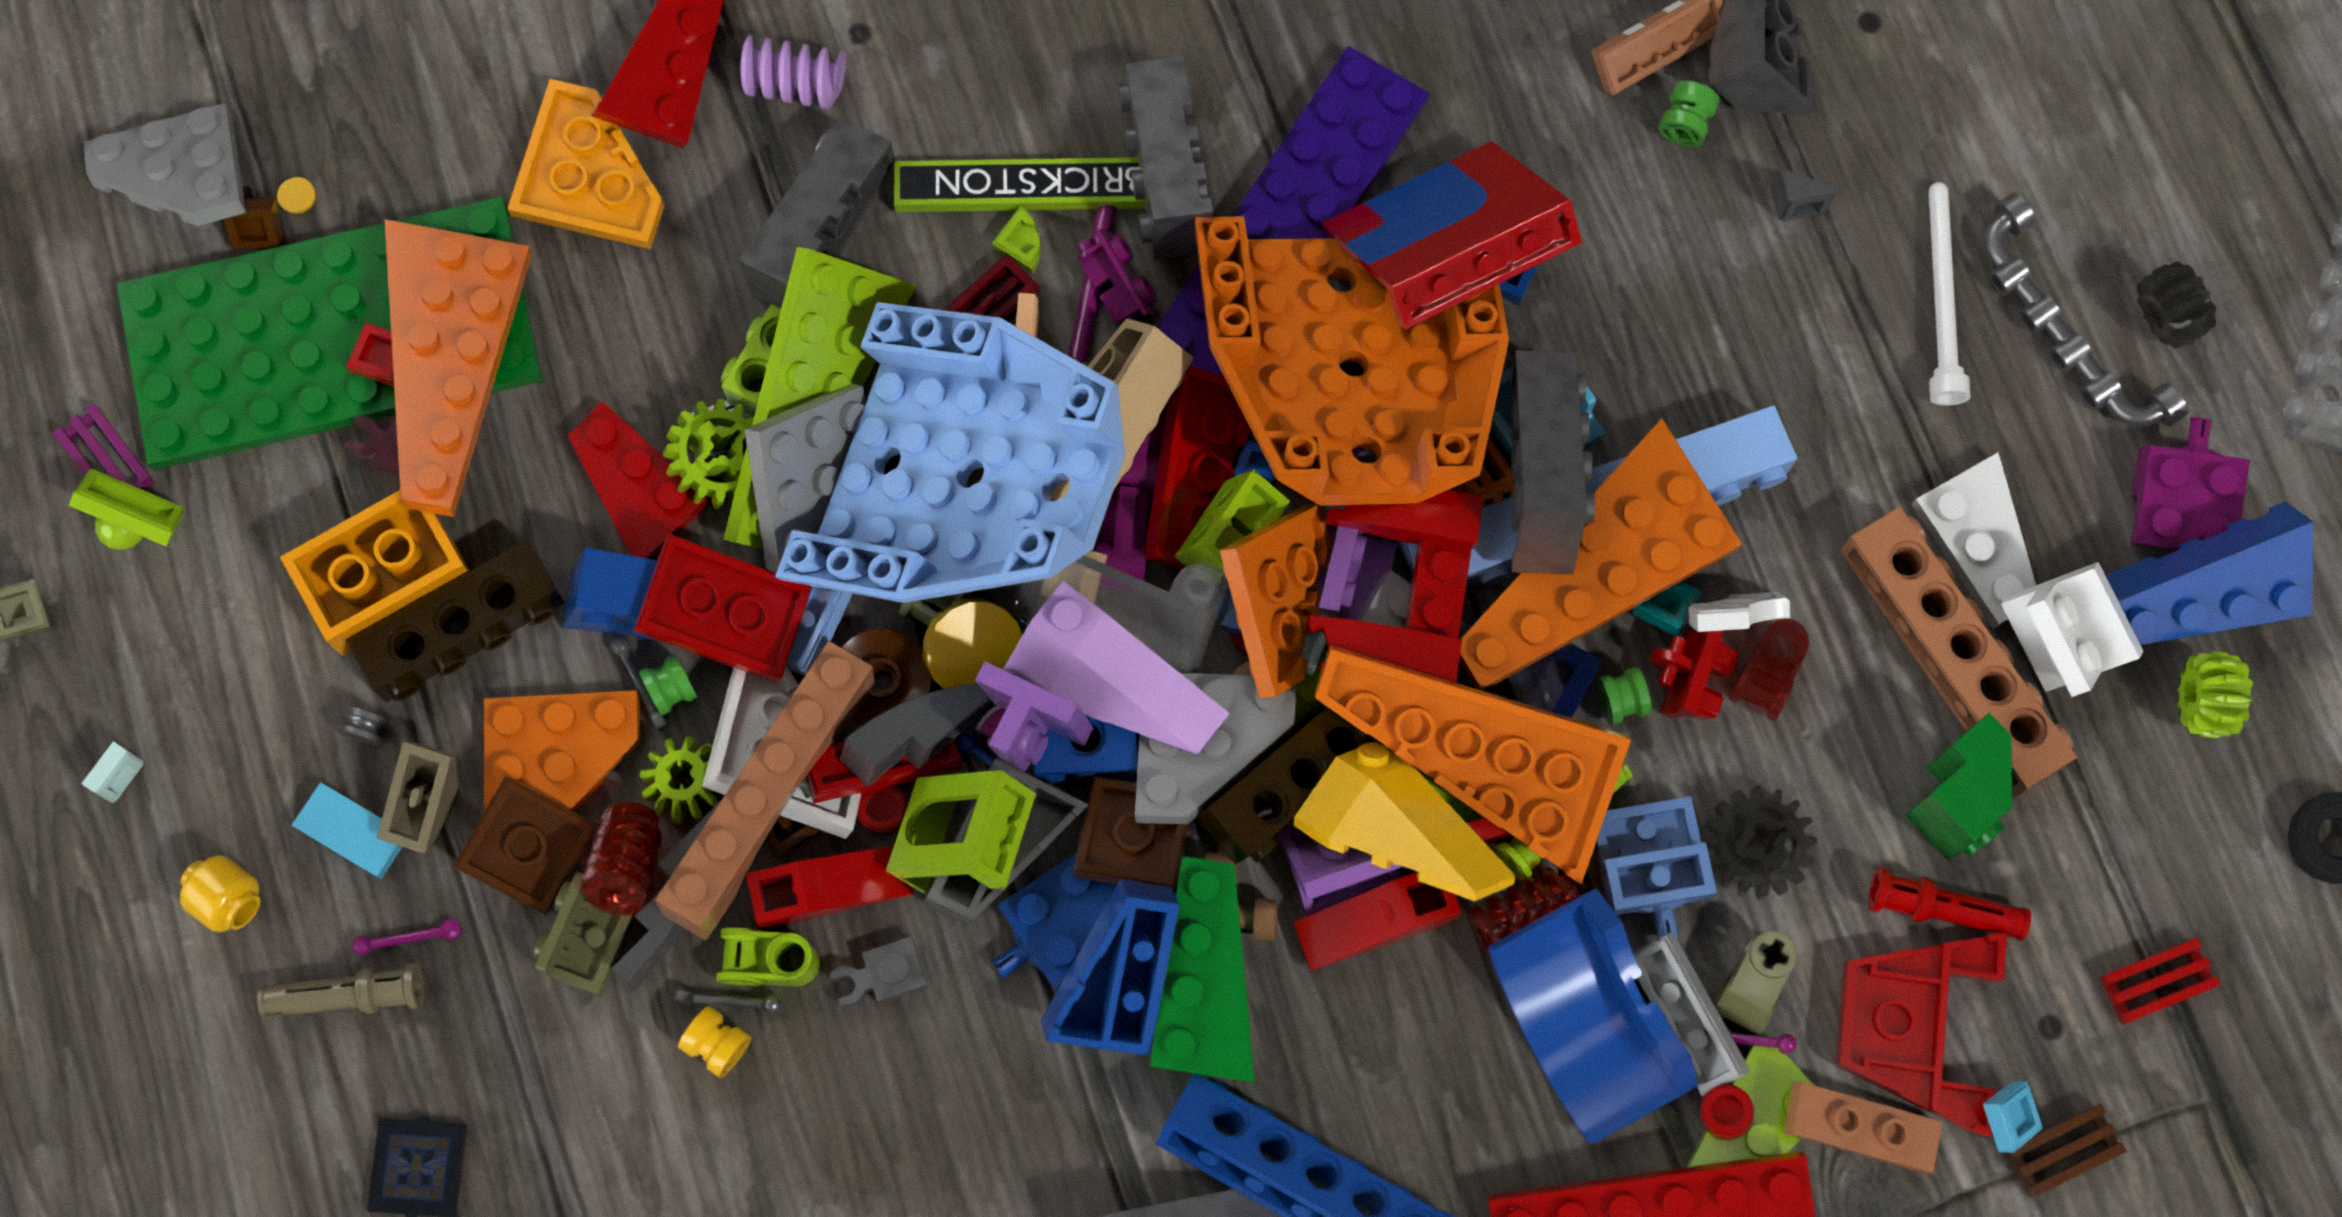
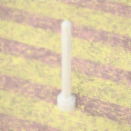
[1929,182,1971,405]

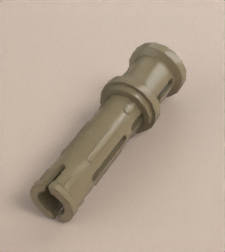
[257,962,424,1019]

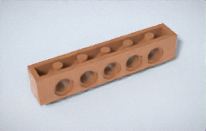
[1840,506,2078,799]

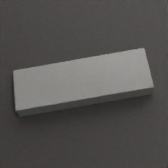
[1633,932,1750,1096]

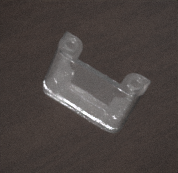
[1014,498,1231,674]

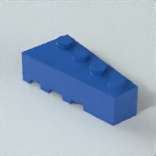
[2105,501,2313,645]

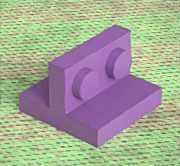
[1316,526,1397,620]
[975,662,1093,773]
[1276,825,1404,917]

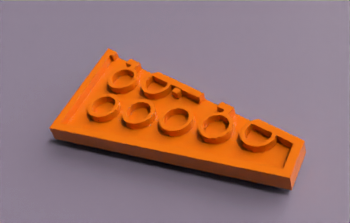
[385,219,532,517]
[1459,418,1742,691]
[1314,645,1631,885]

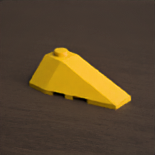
[1294,742,1515,901]

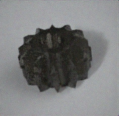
[2137,261,2216,349]

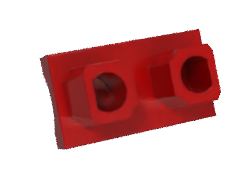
[1650,629,1739,720]

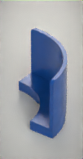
[1488,889,1698,1143]

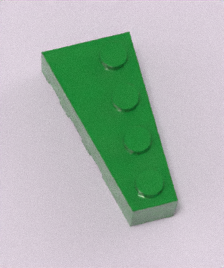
[1150,856,1255,1083]

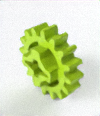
[663,399,754,509]

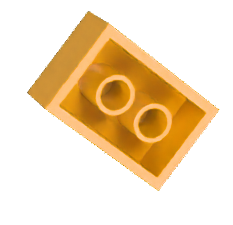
[280,490,470,656]

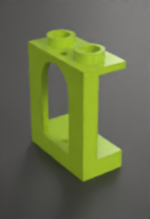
[886,770,1036,893]

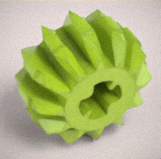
[2177,651,2254,738]
[640,736,719,824]

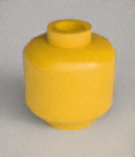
[179,855,261,933]

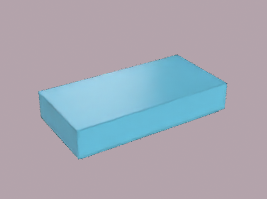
[291,782,402,879]

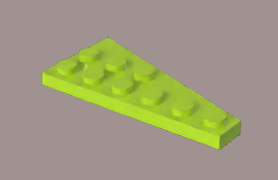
[723,247,917,549]

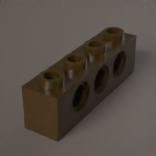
[346,540,565,703]
[1196,706,1389,865]

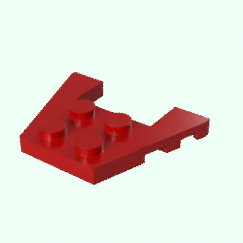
[1835,933,2007,1138]

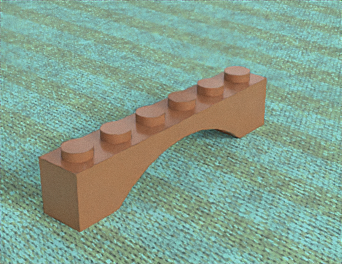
[655,641,875,941]

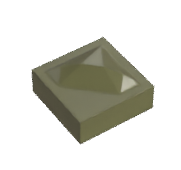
[0,578,51,643]

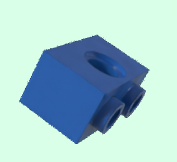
[1035,715,1138,783]

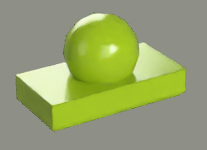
[68,468,186,551]

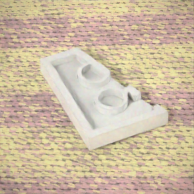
[1911,453,2036,629]

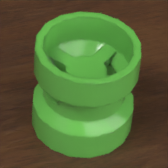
[1658,81,1720,148]

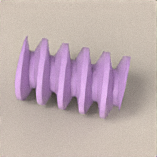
[740,34,847,110]

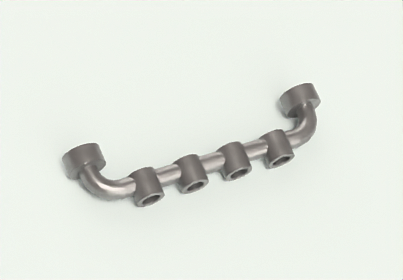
[1984,192,2189,427]

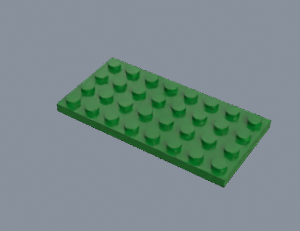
[116,196,543,471]

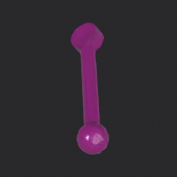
[352,919,462,956]
[1729,1032,1797,1054]

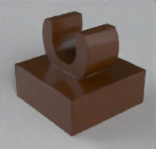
[224,195,284,250]

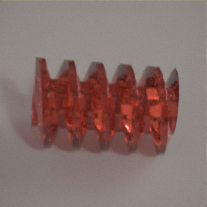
[581,801,663,916]
[1467,867,1580,960]

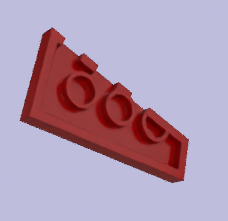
[1144,365,1251,570]

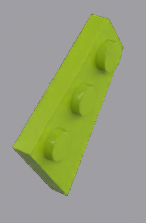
[1686,1030,1814,1167]

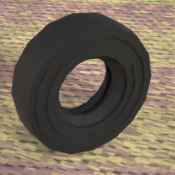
[2287,792,2342,884]

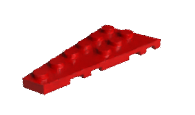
[1487,1151,1816,1217]

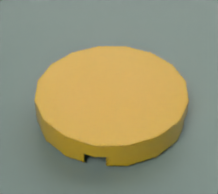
[923,598,1022,689]

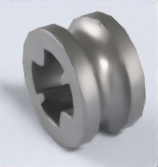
[336,706,390,746]

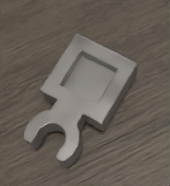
[830,936,928,1008]

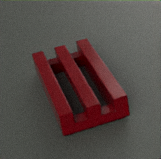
[943,253,1040,322]

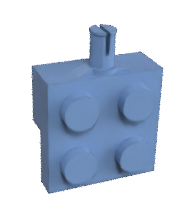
[1595,796,1717,940]

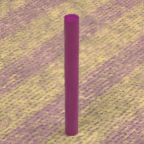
[1068,205,1116,364]

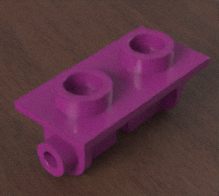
[1077,229,1160,326]

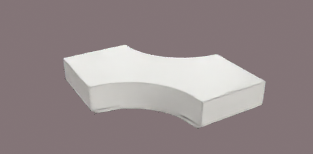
[1688,592,1790,632]

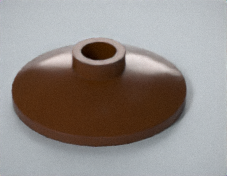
[841,628,932,725]

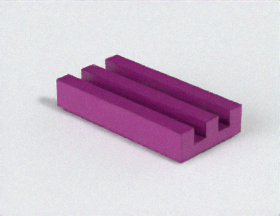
[52,403,155,490]

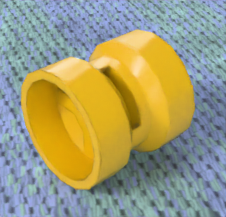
[678,1005,752,1079]

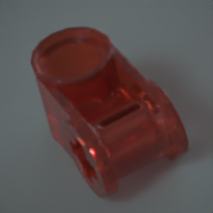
[1728,619,1810,721]

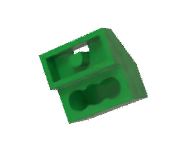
[1905,712,2012,860]

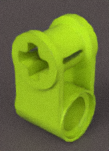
[716,927,820,987]

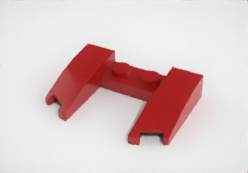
[1306,490,1484,683]

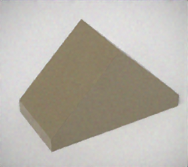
[377,740,460,854]

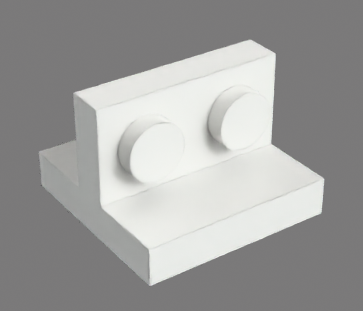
[2001,562,2144,697]

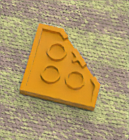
[507,79,665,250]

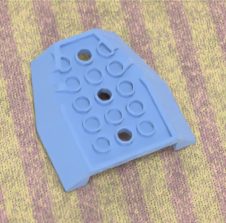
[775,302,1125,603]

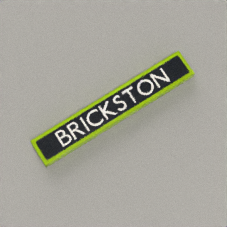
[894,157,1146,213]

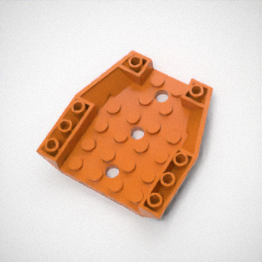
[1194,216,1509,506]

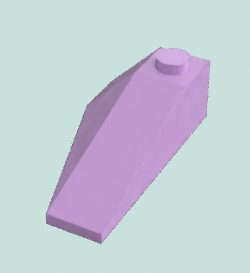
[1003,581,1230,755]

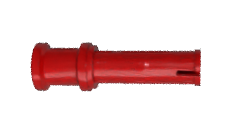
[1867,866,2031,941]

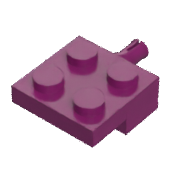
[2130,417,2250,551]

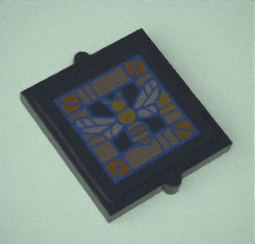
[367,1116,468,1217]

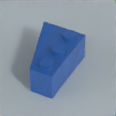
[562,547,657,640]
[1041,879,1180,1056]

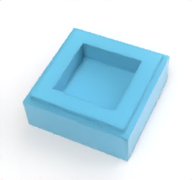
[1983,1081,2043,1152]

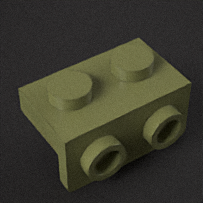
[533,871,643,997]

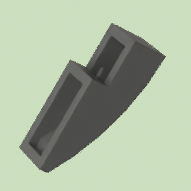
[839,683,993,787]

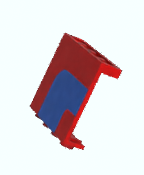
[1321,141,1582,329]

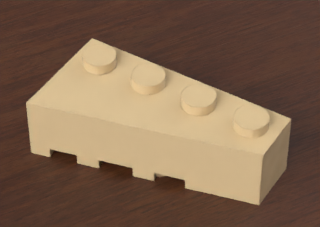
[1051,318,1194,502]

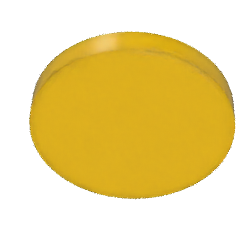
[277,177,316,214]

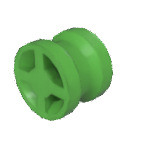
[638,653,698,716]
[1596,666,1652,726]

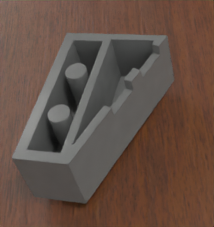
[922,758,1088,926]

